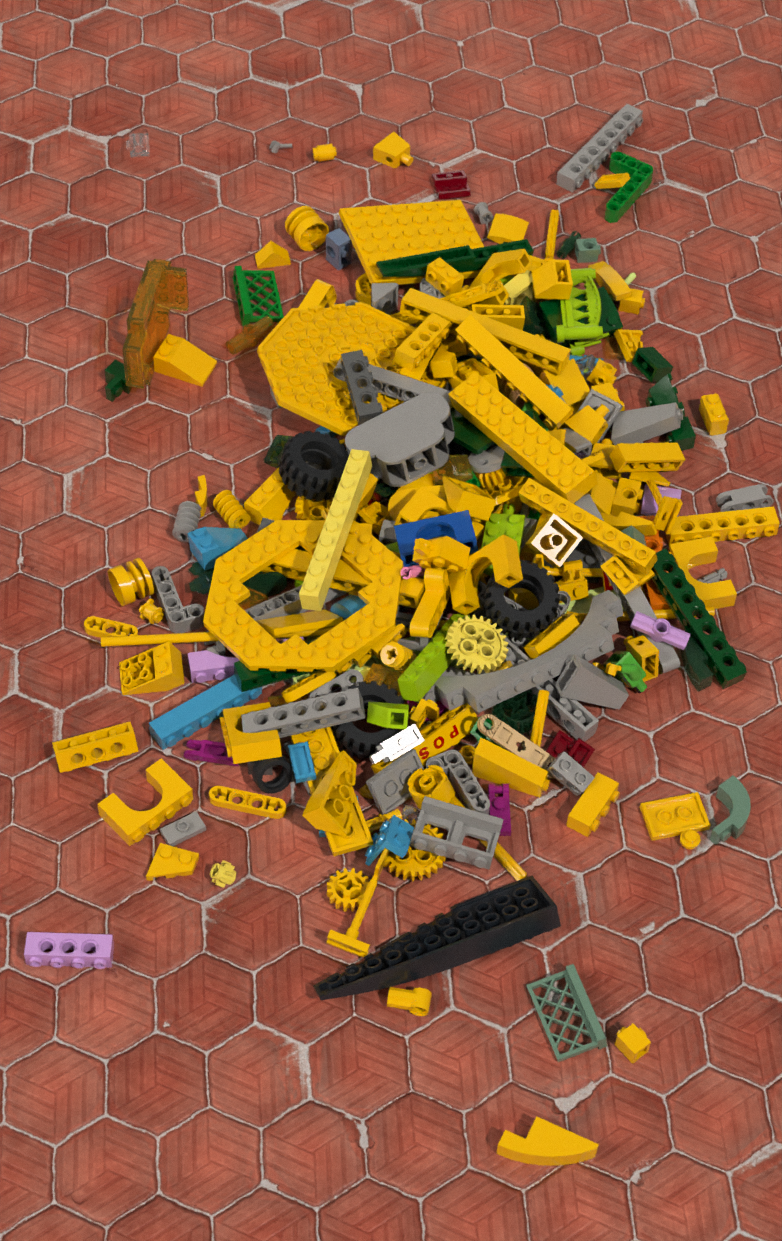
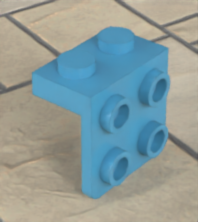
[365,815,414,866]

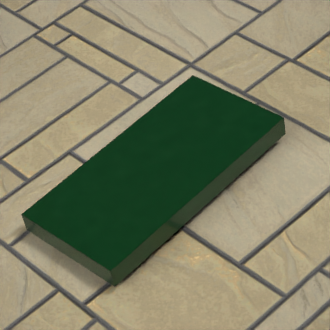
[450,406,496,455]

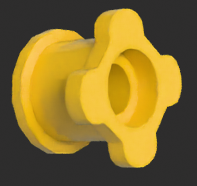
[139,599,164,624]

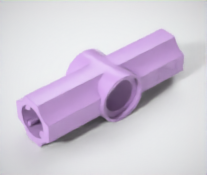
[630,611,690,650]

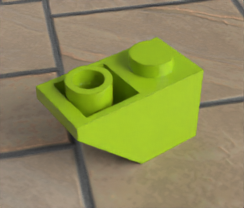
[367,701,409,730]

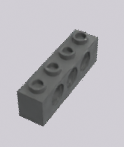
[340,350,383,425]

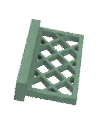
[526,964,607,1062]

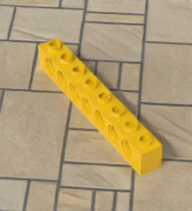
[518,478,657,575]

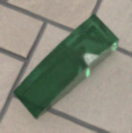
[681,631,713,692]

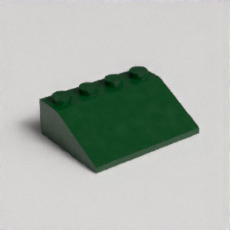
[539,287,623,348]

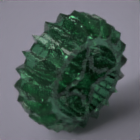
[492,690,537,735]

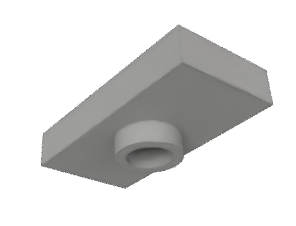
[160,811,206,846]

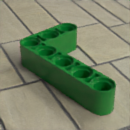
[605,152,653,223]

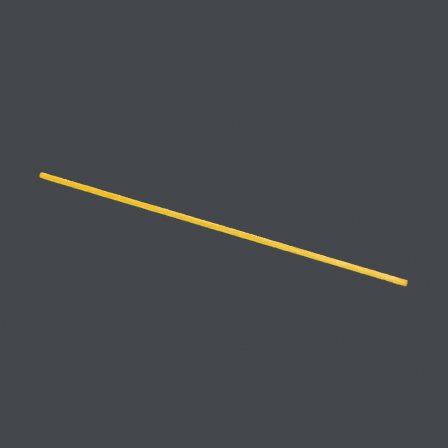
[101,607,715,647]

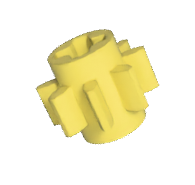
[210,860,236,888]

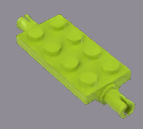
[481,504,525,578]

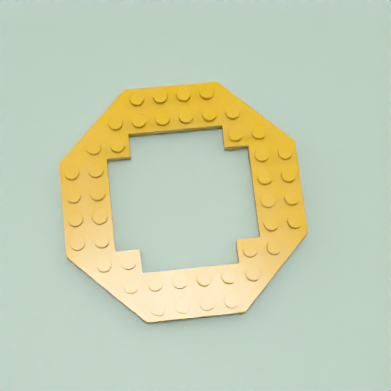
[203,520,404,672]

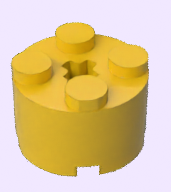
[408,765,455,810]

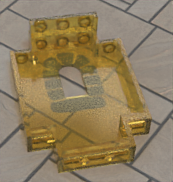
[122,259,189,389]

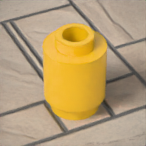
[312,143,337,162]

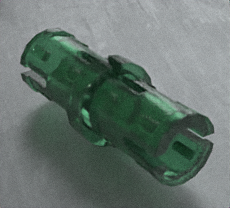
[556,231,581,259]

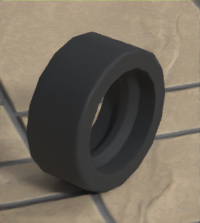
[252,756,293,794]

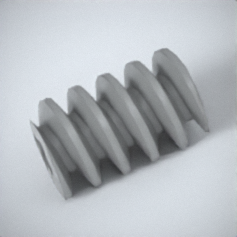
[172,501,201,543]

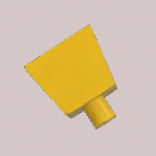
[373,132,413,168]
[565,404,609,449]
[588,439,622,479]
[624,635,659,682]

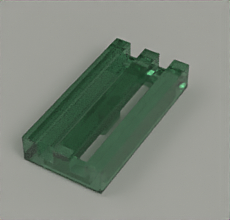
[374,482,400,499]

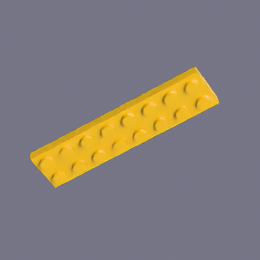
[290,727,373,857]

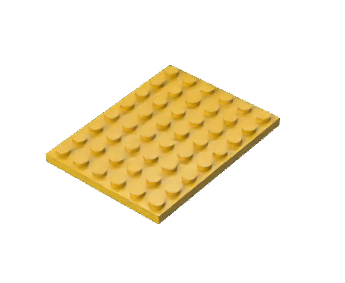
[338,200,484,285]

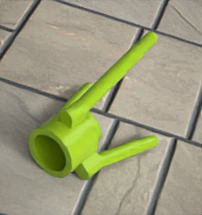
[569,333,609,359]

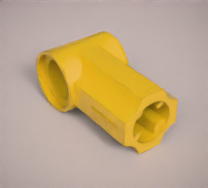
[387,987,432,1016]

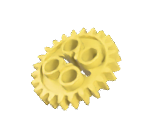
[445,614,509,674]

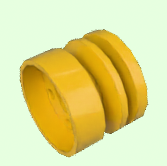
[285,206,329,251]
[108,558,154,607]

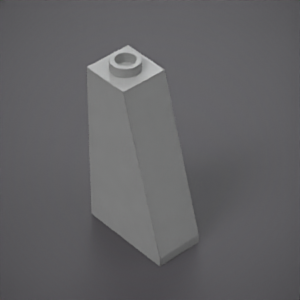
[611,402,683,445]
[555,654,629,710]

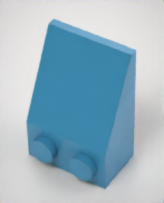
[187,527,248,571]

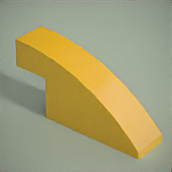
[496,1116,599,1166]

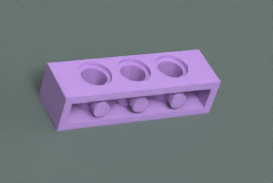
[24,932,114,969]

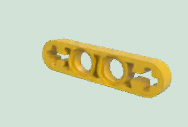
[209,786,286,819]

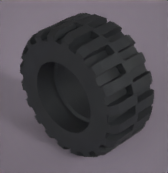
[279,431,349,501]
[483,561,560,638]
[331,681,409,761]

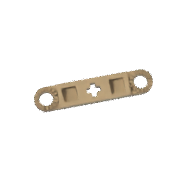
[477,714,555,778]

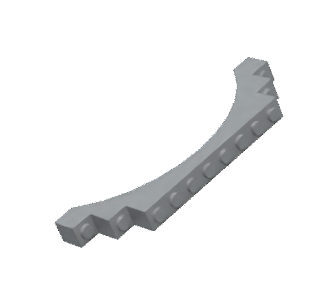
[415,590,623,713]

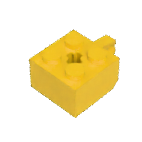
[412,536,470,573]

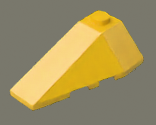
[302,750,357,836]

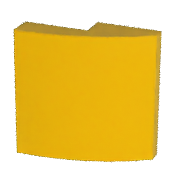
[487,213,529,244]
[600,555,655,596]

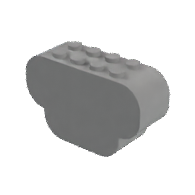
[345,392,455,487]

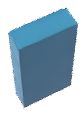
[288,741,316,783]

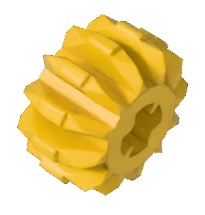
[475,468,506,488]

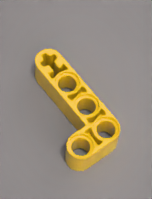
[298,279,337,310]
[410,568,450,638]

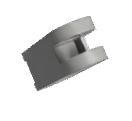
[716,484,773,512]
[309,669,364,698]

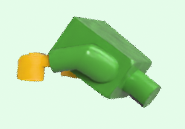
[593,651,647,694]

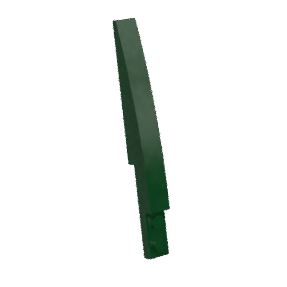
[376,239,534,277]

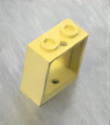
[503,270,536,311]

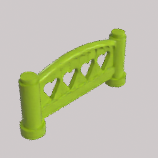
[556,268,603,343]

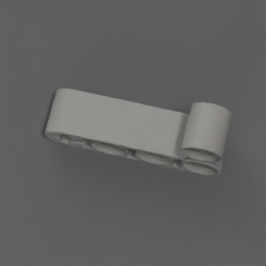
[152,566,204,633]
[426,750,490,815]

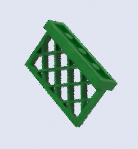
[232,266,284,326]

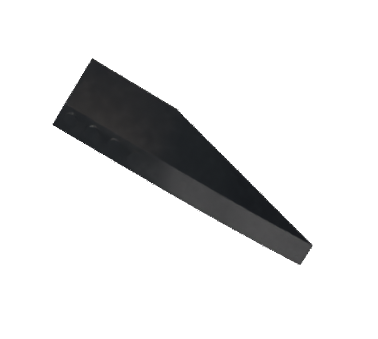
[313,876,561,1000]

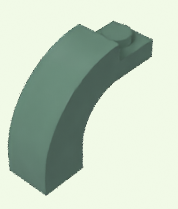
[710,775,751,845]

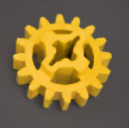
[327,868,369,912]

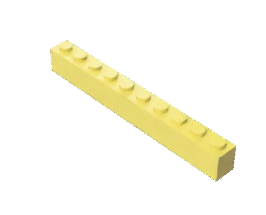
[299,449,372,611]

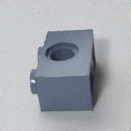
[326,228,352,271]

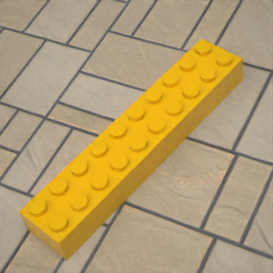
[448,372,598,504]

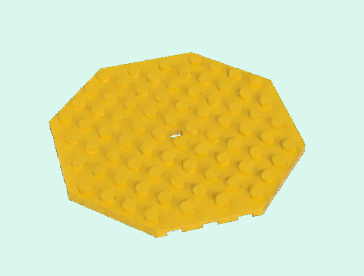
[257,302,446,436]

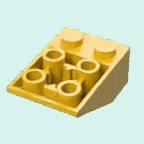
[119,641,184,695]

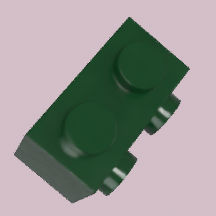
[632,347,673,383]

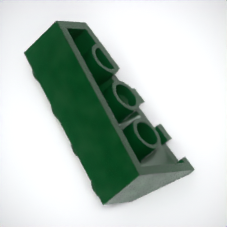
[646,373,696,451]

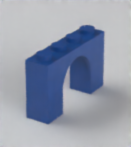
[394,510,478,567]

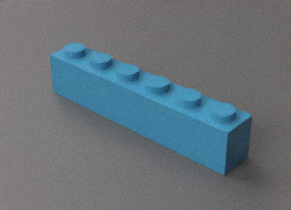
[149,675,262,750]

